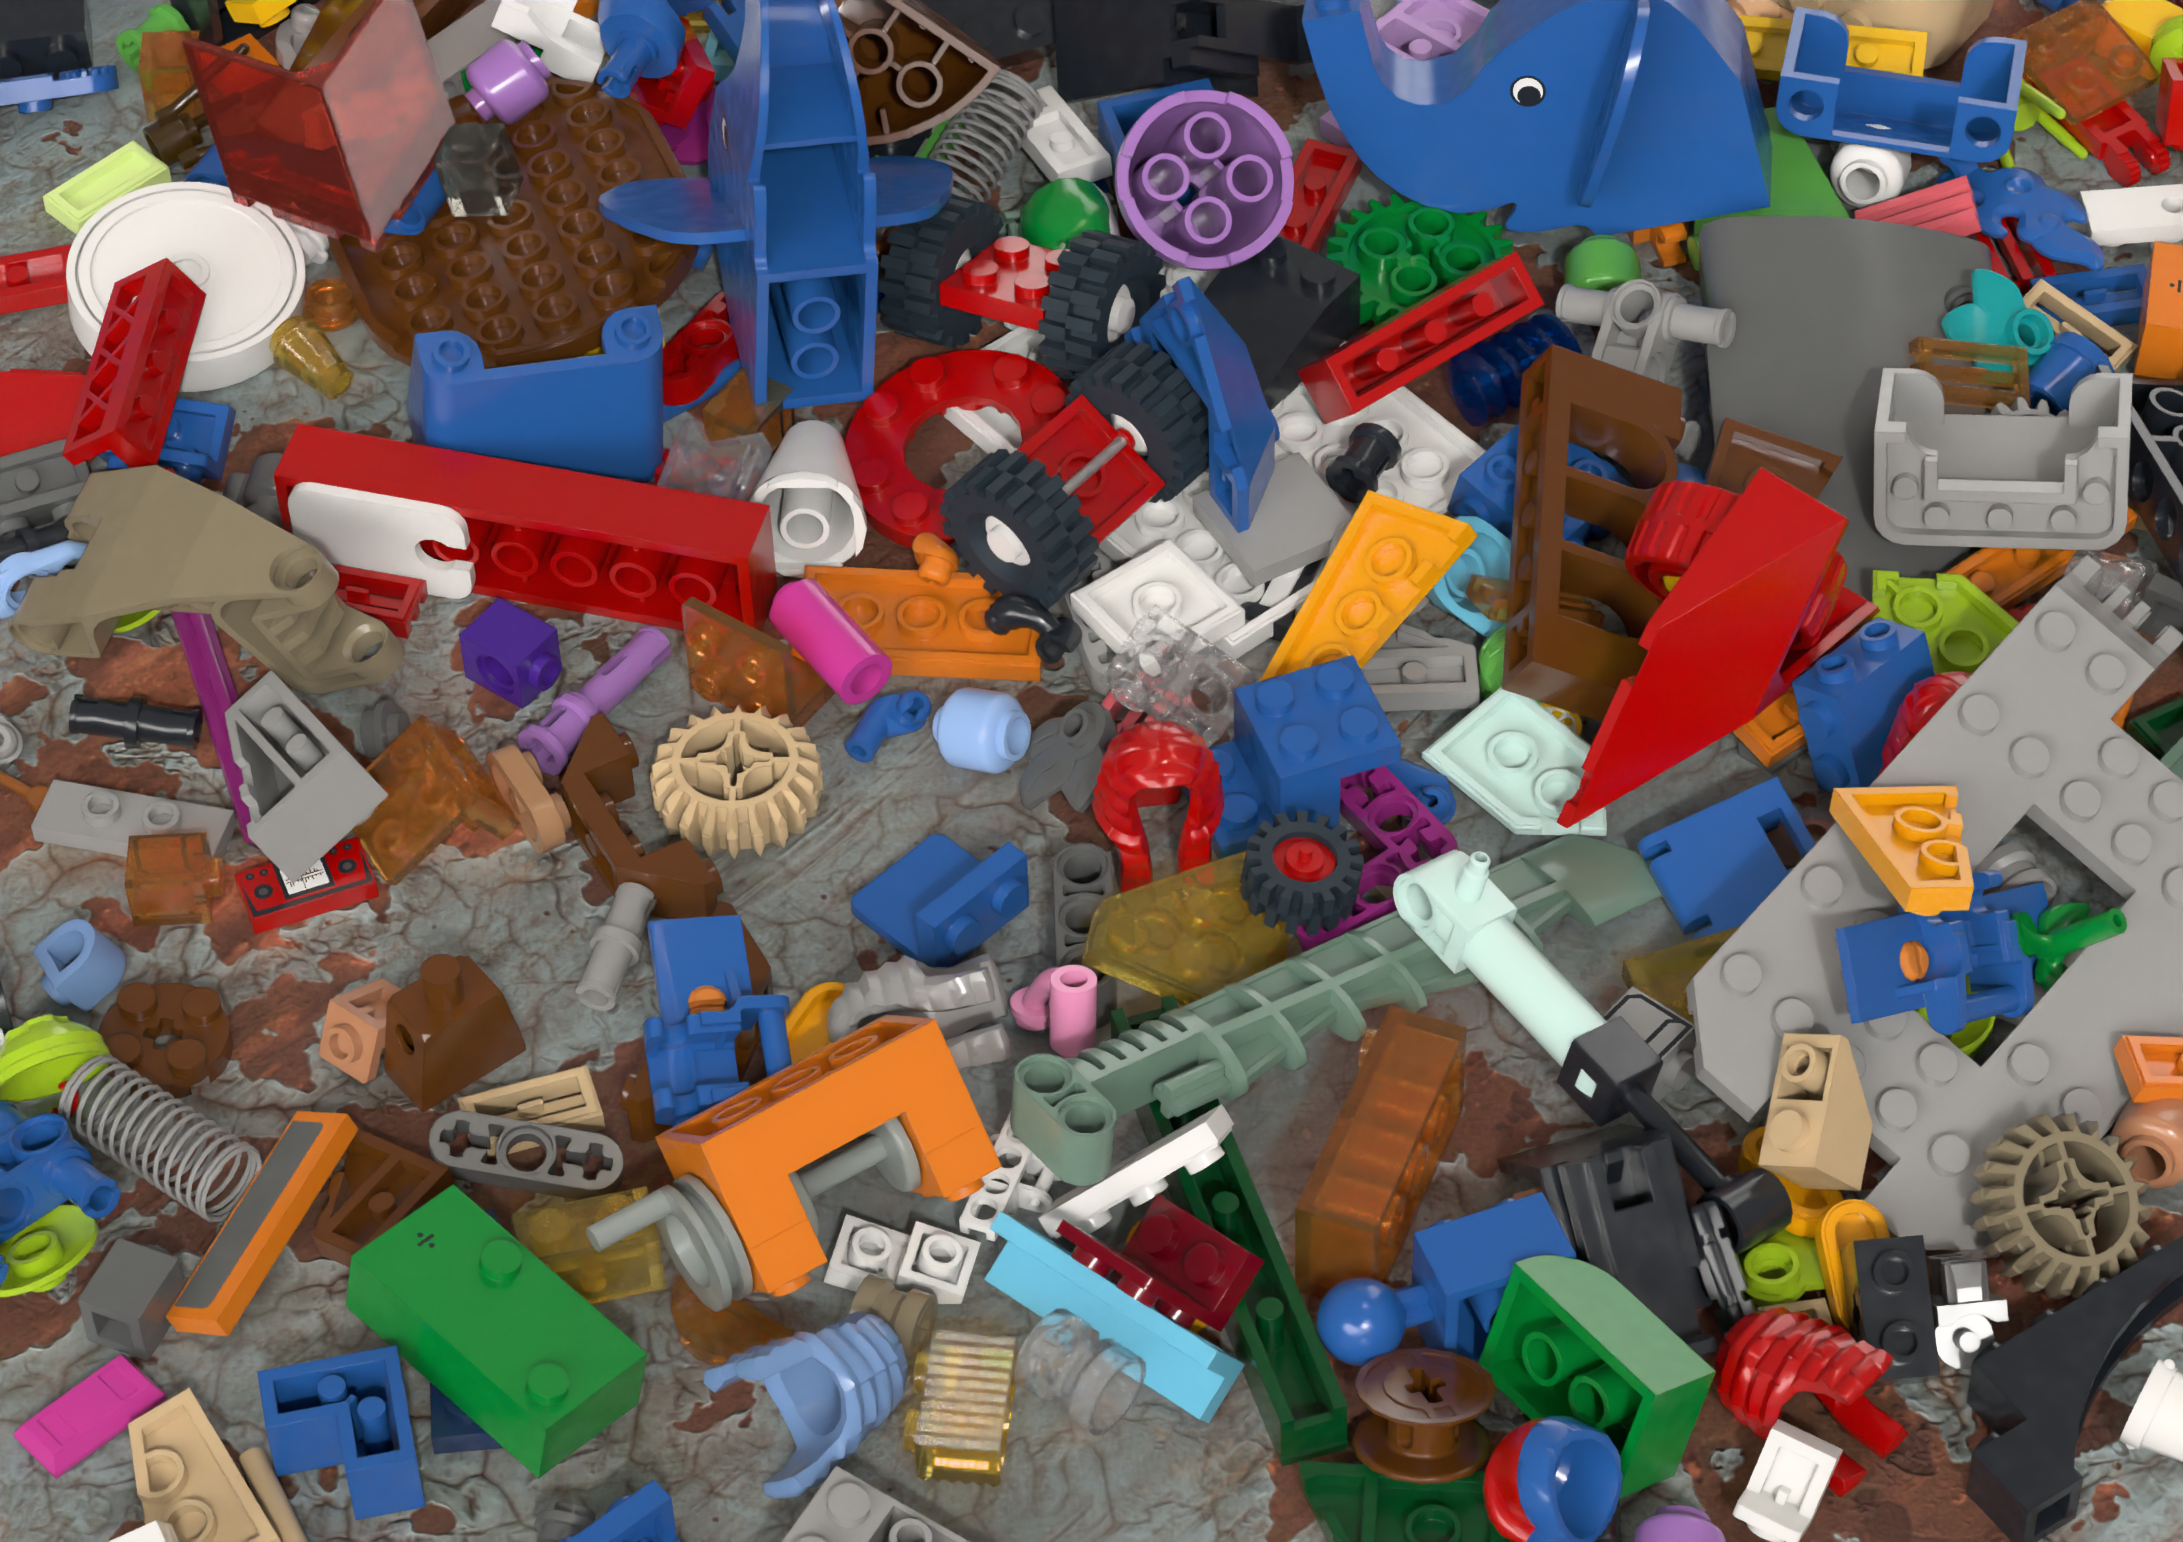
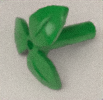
[2011,902,2127,992]

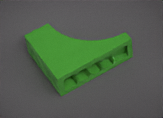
[1687,107,1850,271]

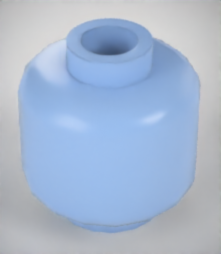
[932,687,1031,774]

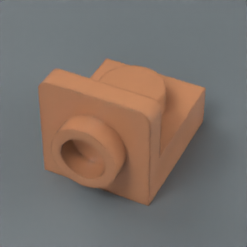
[319,978,401,1084]

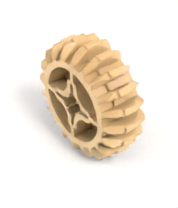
[650,702,824,860]

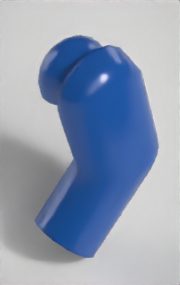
[845,690,932,762]
[1385,758,1456,825]

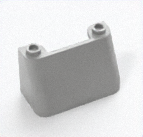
[1873,368,2133,550]

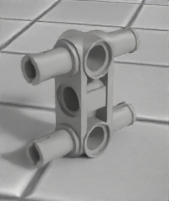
[1555,279,1736,463]

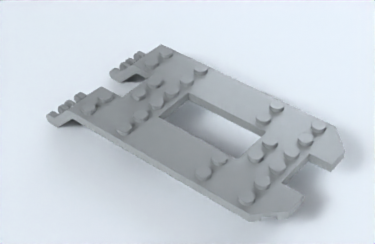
[1686,554,2183,1259]

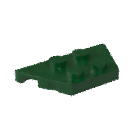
[1299,1461,1513,1542]

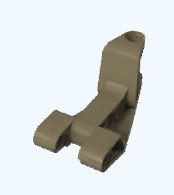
[7,465,404,694]

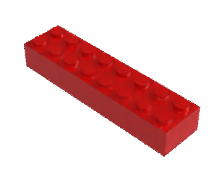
[273,423,778,644]

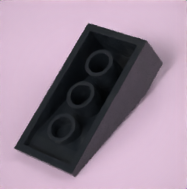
[1203,234,1360,410]

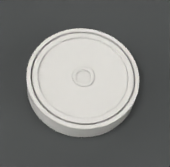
[66,182,306,392]

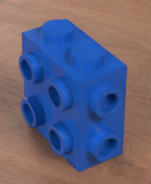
[1447,423,1630,547]
[1792,617,1935,793]

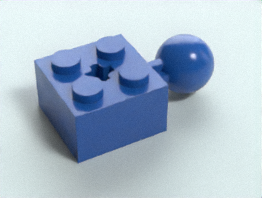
[1316,1192,1576,1367]

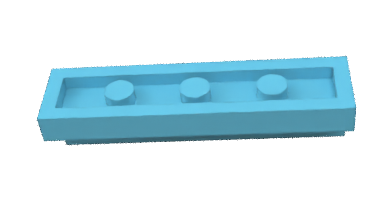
[984,1211,1245,1424]

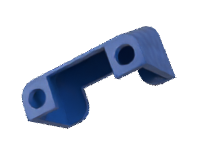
[1776,7,2028,163]

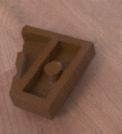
[313,1128,456,1268]

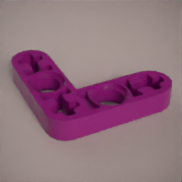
[1296,766,1459,952]

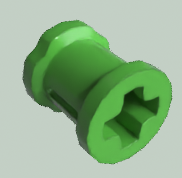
[116,3,192,76]

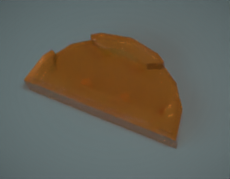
[671,1275,794,1366]

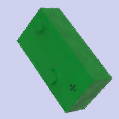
[346,1184,647,1479]

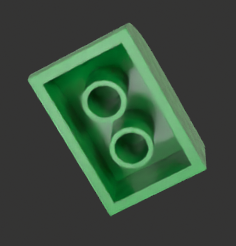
[1478,1255,1716,1499]

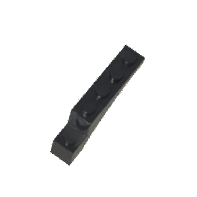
[1966,1236,2183,1542]

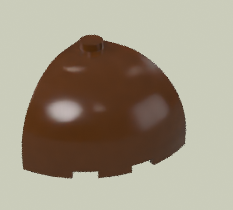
[835,0,1002,146]

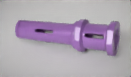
[518,625,672,776]

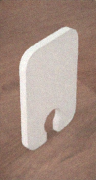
[288,482,476,599]

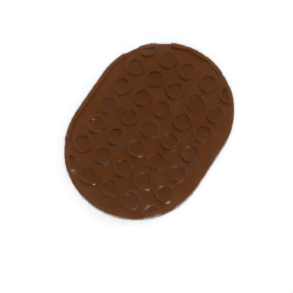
[327,78,699,369]

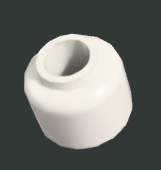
[1830,124,1912,209]

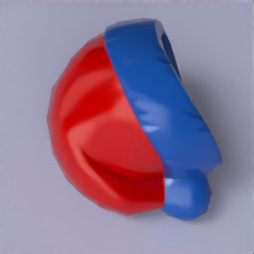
[1483,1416,1623,1542]

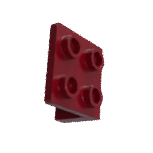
[1056,1194,1264,1332]

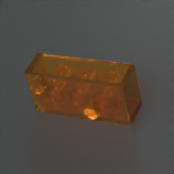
[1295,1005,1466,1299]

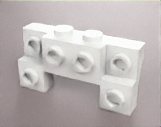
[491,0,606,83]

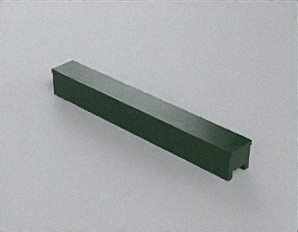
[1110,995,1348,1467]

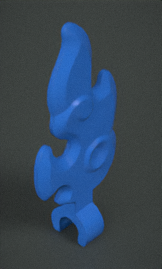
[1937,157,2104,272]

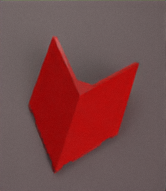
[1557,467,1880,829]

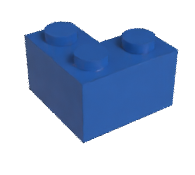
[257,1345,426,1520]

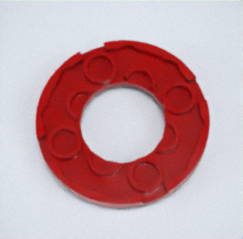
[844,350,1071,549]

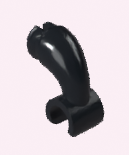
[984,594,1082,664]

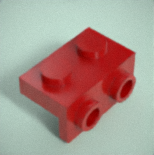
[629,16,716,130]

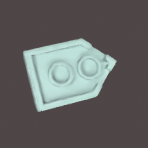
[1422,687,1607,836]

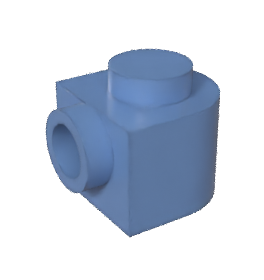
[32,919,126,1013]

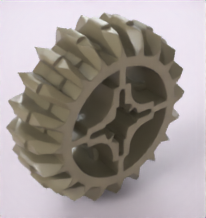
[1967,1113,2154,1299]

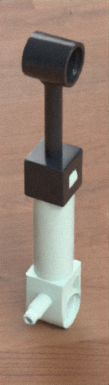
[1393,850,1793,1255]

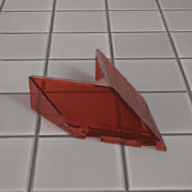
[182,0,459,253]

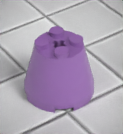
[1115,90,1294,271]

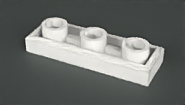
[2079,184,2183,247]
[1038,1104,1234,1239]

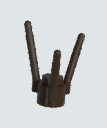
[142,43,267,170]

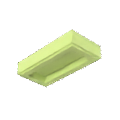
[42,140,172,235]

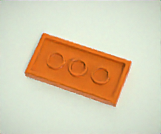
[791,565,1049,682]

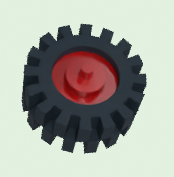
[1240,811,1364,936]

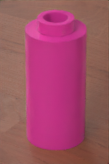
[769,579,892,705]

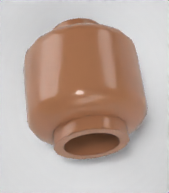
[2110,1098,2183,1189]

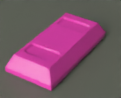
[13,1354,168,1479]

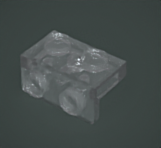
[657,418,773,501]

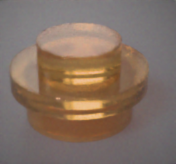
[302,278,359,332]

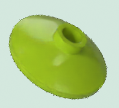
[0,1205,98,1297]

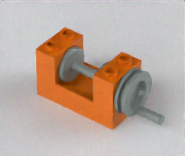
[586,1014,1002,1312]

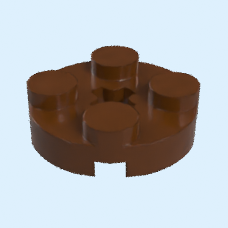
[98,982,233,1102]

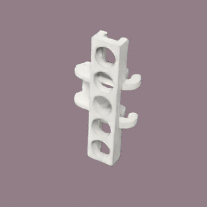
[959,1111,1061,1242]

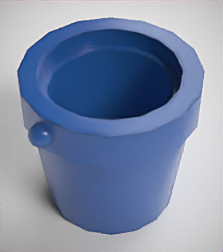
[2016,332,2115,416]

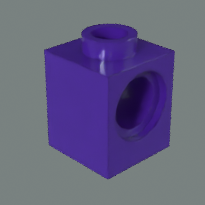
[459,597,563,709]

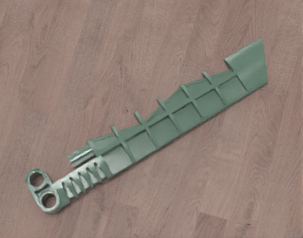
[1010,834,1662,1186]

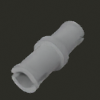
[575,882,657,1011]

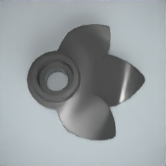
[1020,701,1117,813]

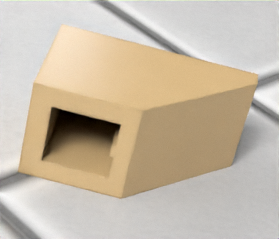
[1758,1033,1873,1191]

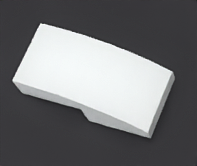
[824,1214,981,1304]

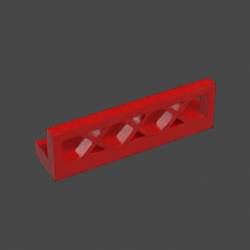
[62,257,207,468]

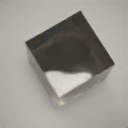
[433,122,524,217]

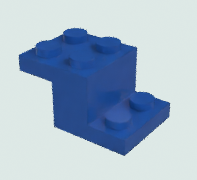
[1181,655,1401,864]

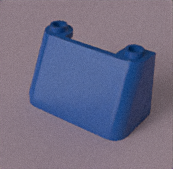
[406,304,664,483]

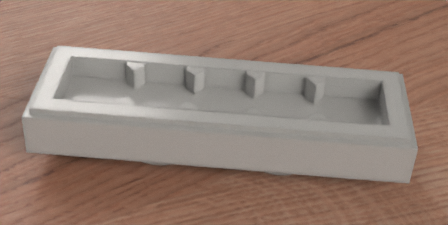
[31,779,237,872]

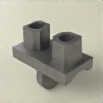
[1926,1253,2009,1370]

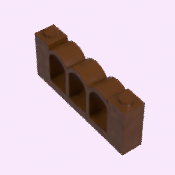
[1502,344,1686,722]

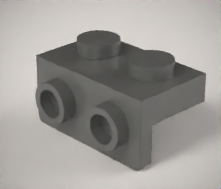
[0,438,90,542]

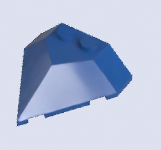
[1124,276,1280,533]

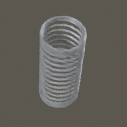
[928,69,1043,202]
[58,1055,262,1223]

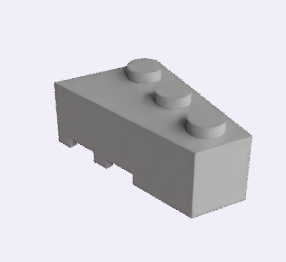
[225,670,388,883]

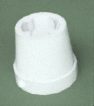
[2119,1358,2183,1462]

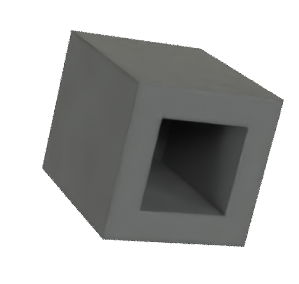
[77,1237,185,1361]

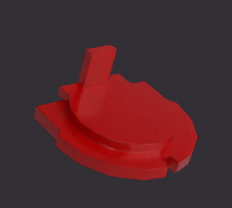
[0,368,102,466]

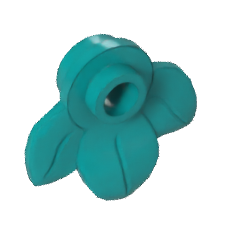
[1941,269,2054,387]

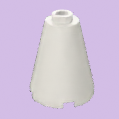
[748,420,867,578]

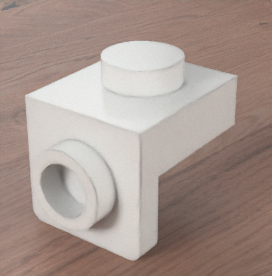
[1732,1419,1843,1542]

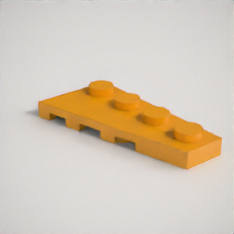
[1259,490,1478,682]

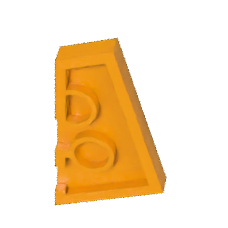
[1829,786,1974,916]

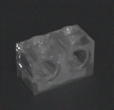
[1100,604,1259,747]

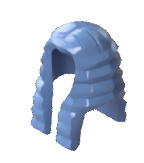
[704,1312,907,1499]

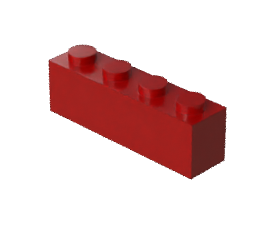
[1297,251,1544,424]

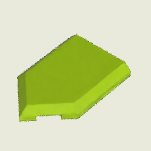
[1872,570,2019,674]

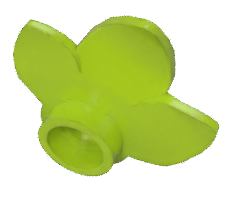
[1737,1230,1825,1307]

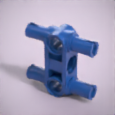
[0,1100,121,1286]

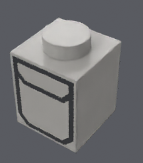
[1602,986,1696,1102]

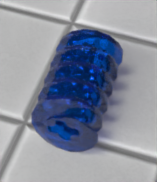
[1448,313,1583,427]

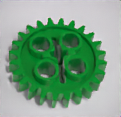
[1326,193,1513,326]

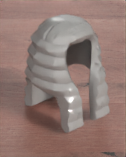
[827,953,1013,1070]

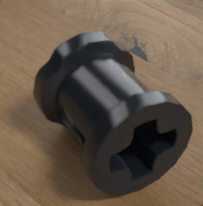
[1326,423,1402,503]

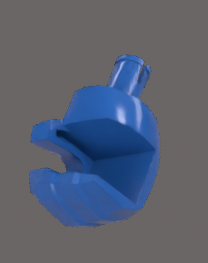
[597,0,715,99]

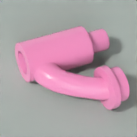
[1010,965,1097,1059]

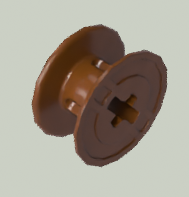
[1352,1348,1496,1484]

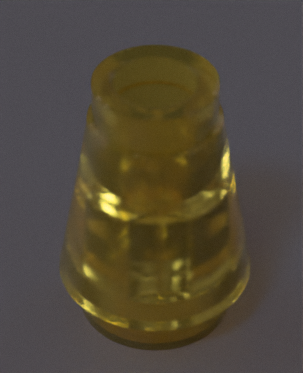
[269,316,354,400]

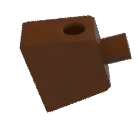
[384,954,526,1113]

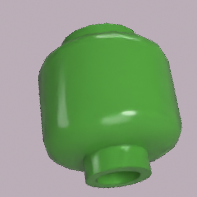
[1563,235,1641,292]

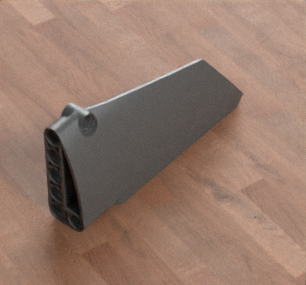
[1699,216,1993,775]

